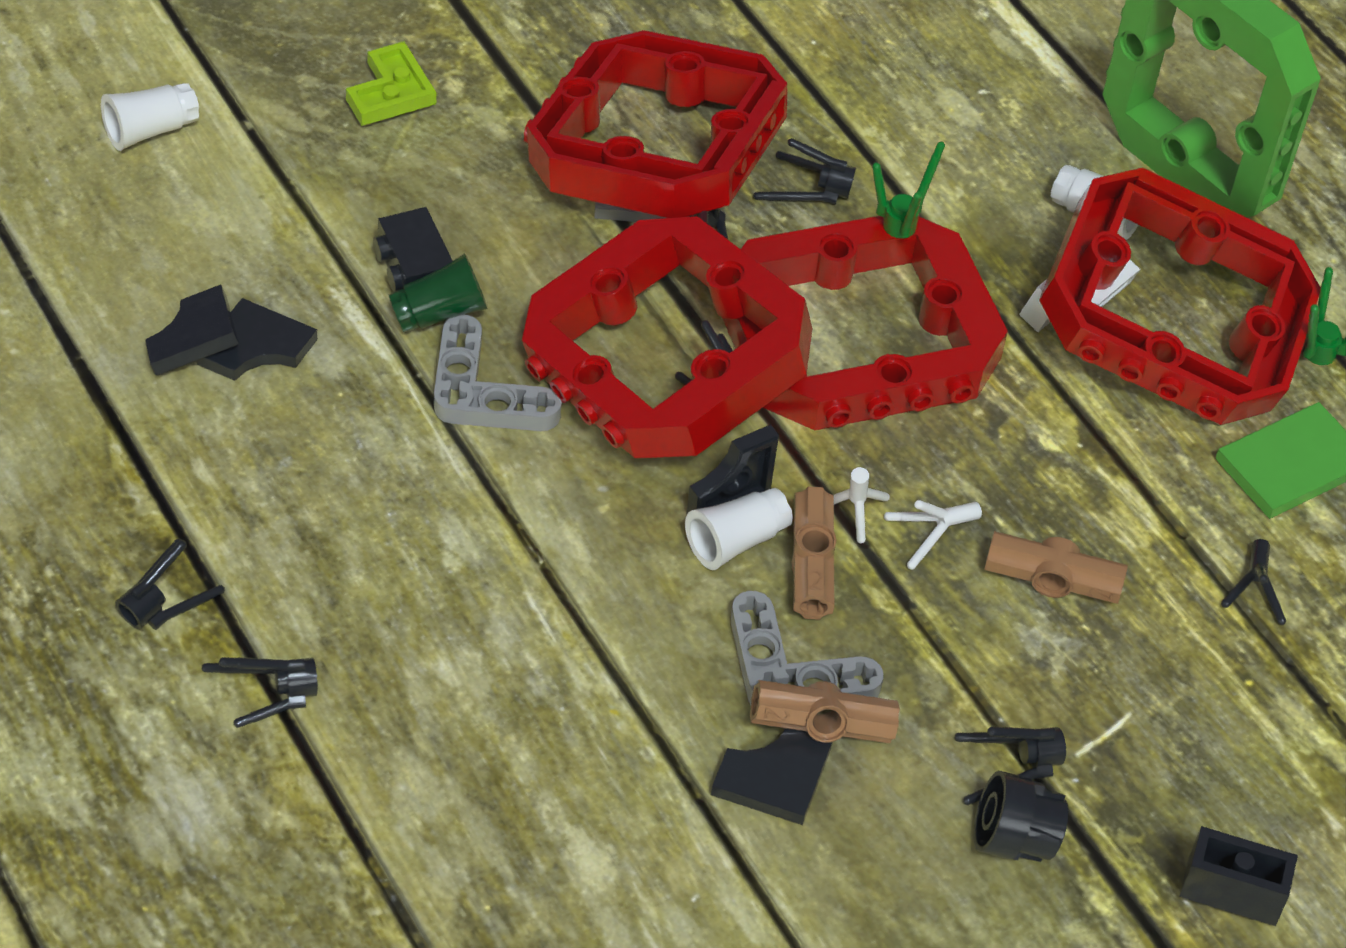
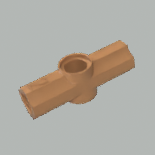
[791,486,837,620]
[984,531,1128,604]
[750,680,900,743]

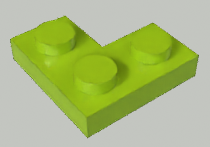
[346,41,437,126]

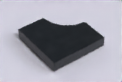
[145,284,239,375]
[197,298,318,381]
[686,424,779,514]
[711,728,833,825]

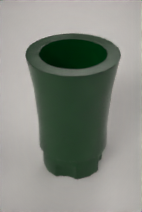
[389,253,488,333]

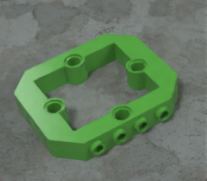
[1102,0,1321,217]

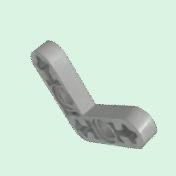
[434,314,562,431]
[731,591,884,705]

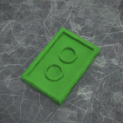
[1215,402,1346,519]

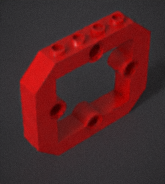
[524,30,788,218]
[1039,167,1321,425]
[522,216,813,458]
[722,216,1008,431]

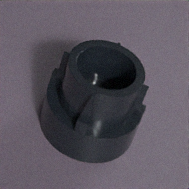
[974,770,1068,862]

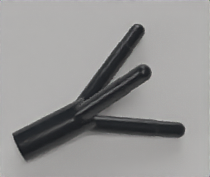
[1221,539,1286,625]

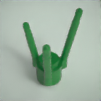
[872,142,945,238]
[1303,267,1346,365]

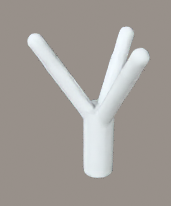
[834,467,890,544]
[884,500,982,570]

